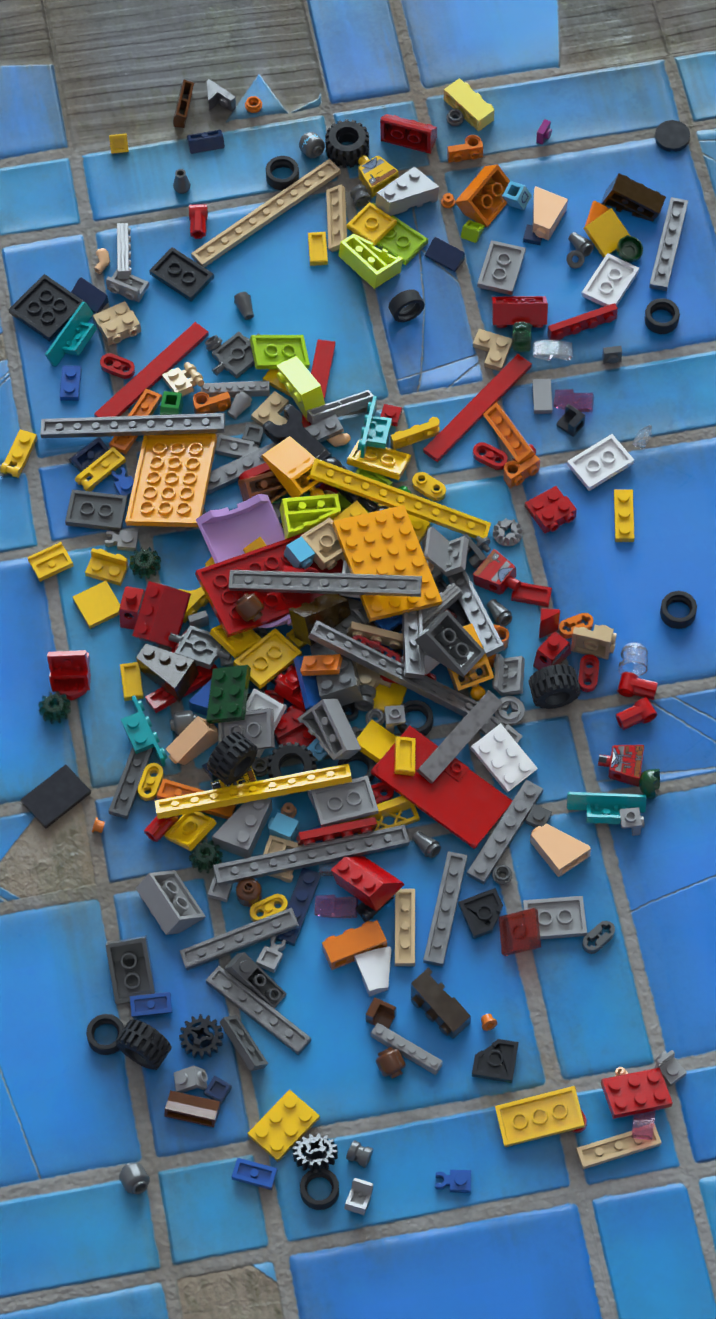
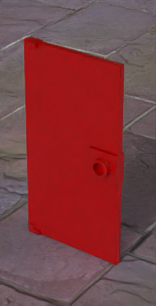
[370,726,513,849]

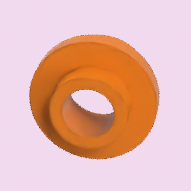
[245,96,262,113]

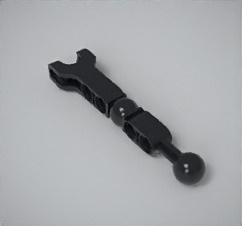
[262,404,389,513]

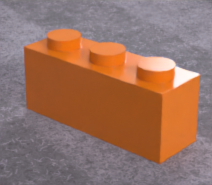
[322,920,387,970]

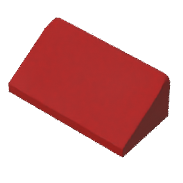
[539,608,560,638]

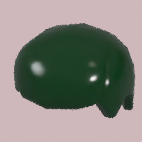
[616,235,643,263]
[639,769,660,799]

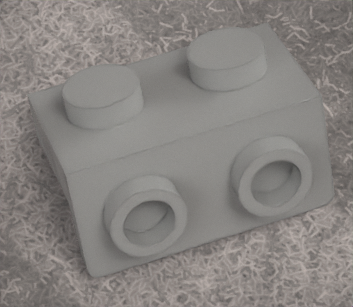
[106,270,149,302]
[492,654,525,696]

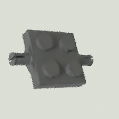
[212,331,260,379]
[168,625,232,669]

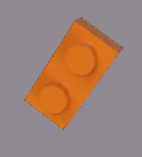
[300,654,342,676]

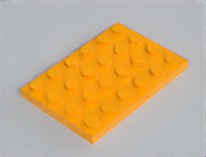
[125,433,217,527]
[332,505,442,622]

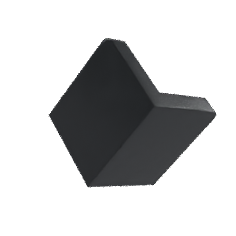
[557,404,585,437]

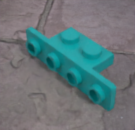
[45,302,97,366]
[358,396,392,458]
[121,695,167,767]
[567,792,646,824]

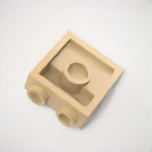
[93,301,141,346]
[300,518,346,570]
[571,625,617,660]

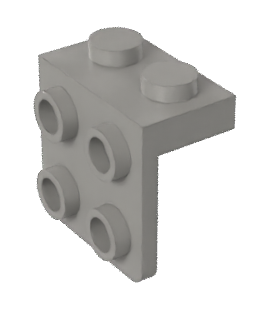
[424,527,469,577]

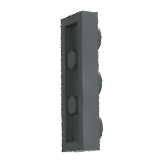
[219,1015,268,1071]

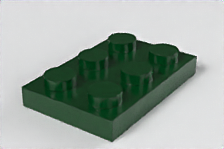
[206,665,251,724]

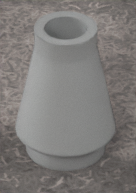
[227,391,252,419]

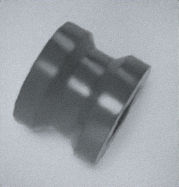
[350,185,371,207]

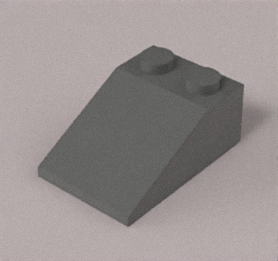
[414,610,486,677]
[105,935,155,1004]

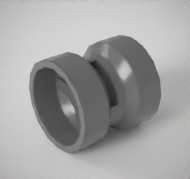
[355,685,376,712]
[346,1140,373,1168]

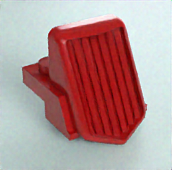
[47,650,91,701]

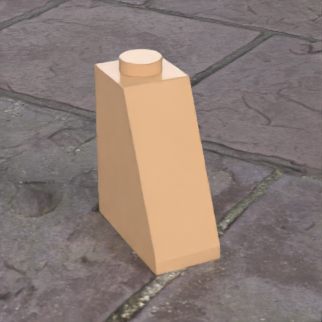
[533,187,568,240]
[166,716,218,765]
[530,824,591,877]

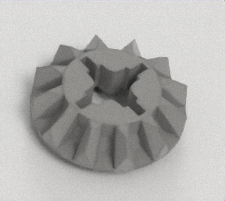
[493,518,523,546]
[494,696,525,725]

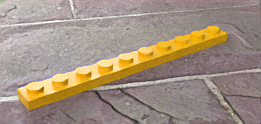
[309,458,491,539]
[155,764,352,819]

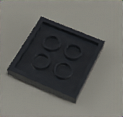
[9,274,84,341]

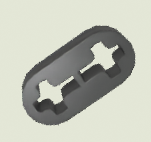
[582,921,615,954]

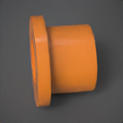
[441,193,455,208]
[92,817,105,833]
[481,1014,498,1031]

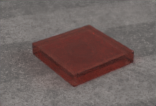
[499,908,541,956]

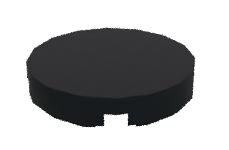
[655,120,690,152]

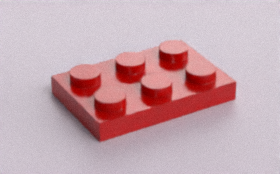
[601,1067,673,1119]

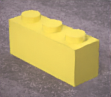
[444,78,495,132]

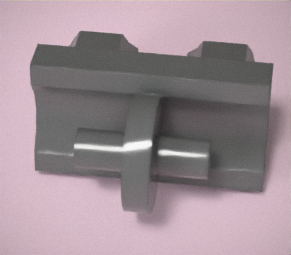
[463,533,491,569]

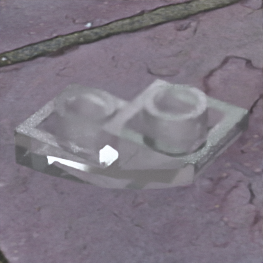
[533,340,573,361]

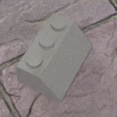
[136,870,206,935]

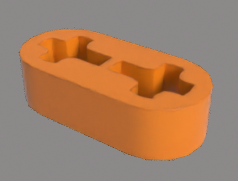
[559,613,594,639]

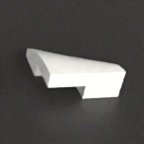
[354,947,392,997]

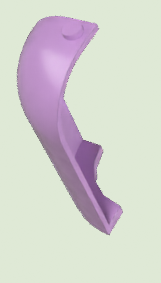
[196,494,292,628]

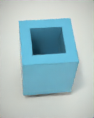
[502,181,532,210]
[284,536,315,569]
[268,812,299,841]

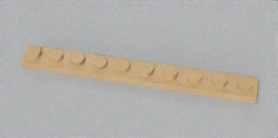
[191,159,341,267]

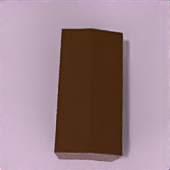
[173,80,194,128]
[164,1090,221,1128]

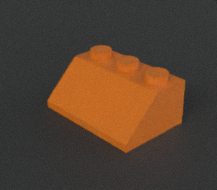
[455,164,510,227]

